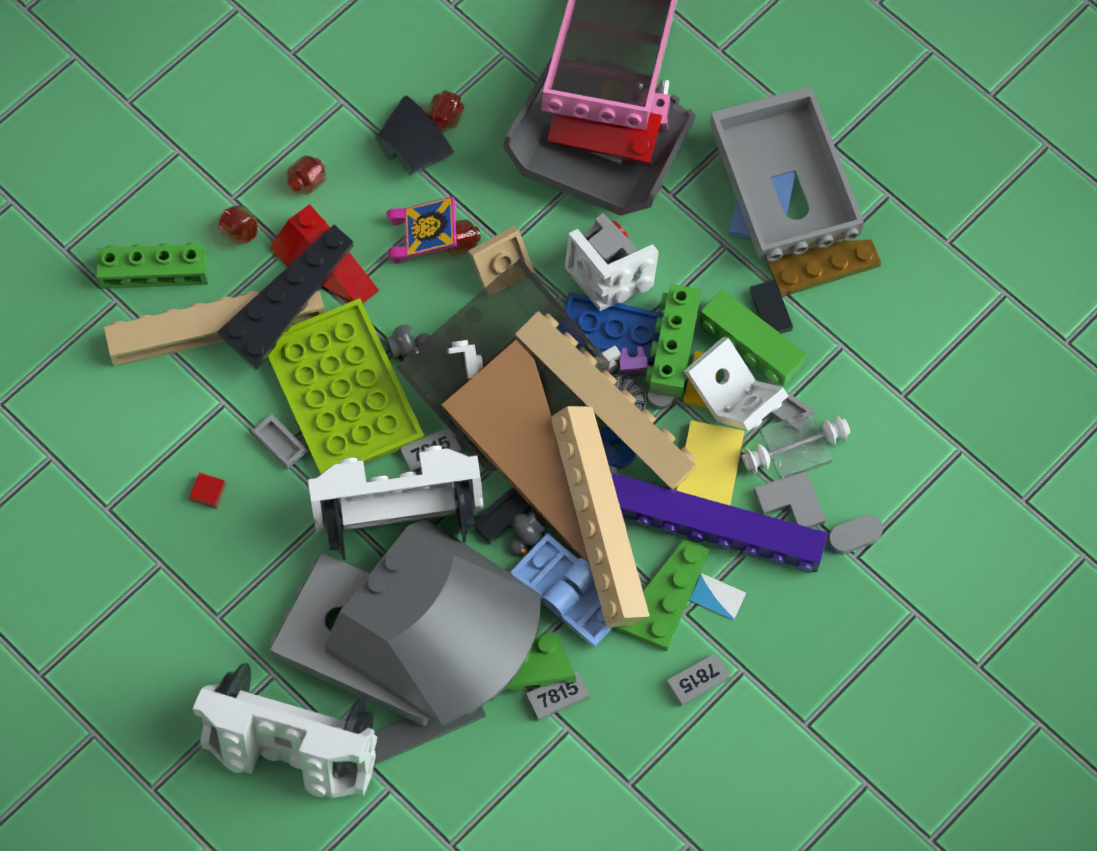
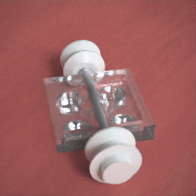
[742,411,850,479]

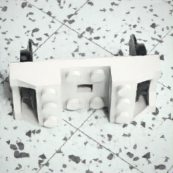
[308,446,484,560]
[193,663,377,798]

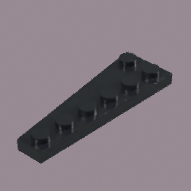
[217,224,354,370]

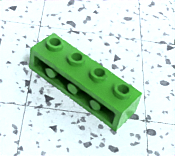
[96,242,208,289]
[645,284,702,398]
[700,289,806,387]

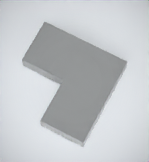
[754,471,826,528]

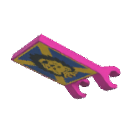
[386,196,457,264]

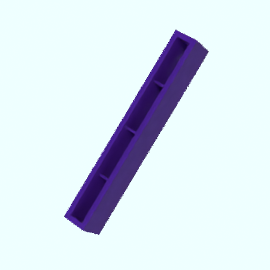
[612,473,828,573]

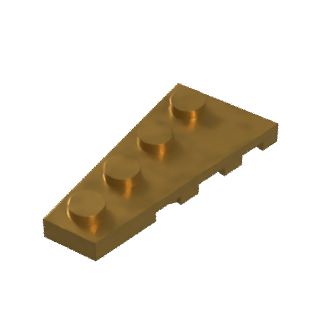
[766,239,881,297]

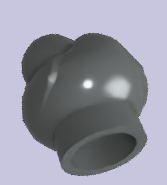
[386,325,434,359]
[508,511,547,556]

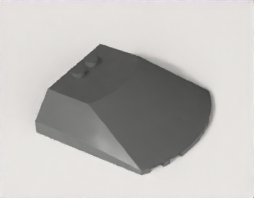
[503,57,696,216]
[325,519,541,727]

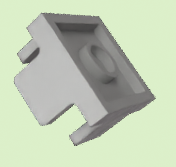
[582,213,639,265]

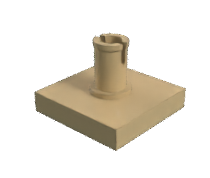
[468,225,535,297]

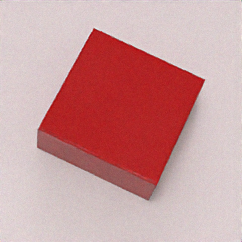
[189,472,226,509]

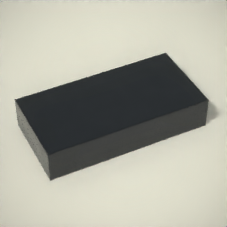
[749,280,793,334]
[474,487,531,544]

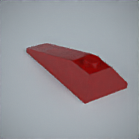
[547,112,663,167]
[270,204,379,303]

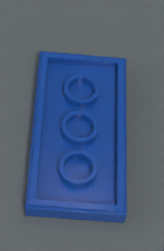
[559,292,664,366]

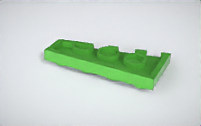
[615,539,710,651]
[504,631,576,691]

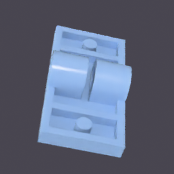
[510,533,613,648]

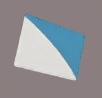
[689,574,746,620]

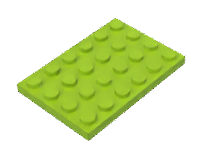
[268,298,424,475]

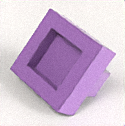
[620,346,648,376]

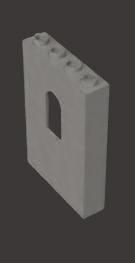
[709,86,864,262]
[269,553,429,727]

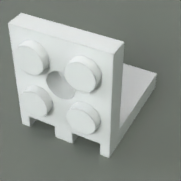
[565,229,659,311]
[684,337,788,431]

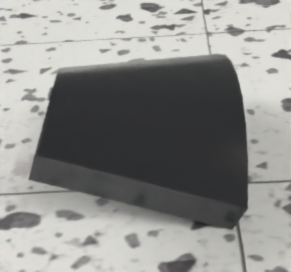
[375,95,454,176]

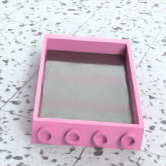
[541,0,678,130]

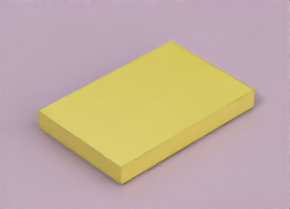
[677,421,745,505]

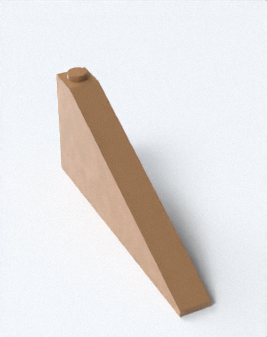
[442,340,589,562]

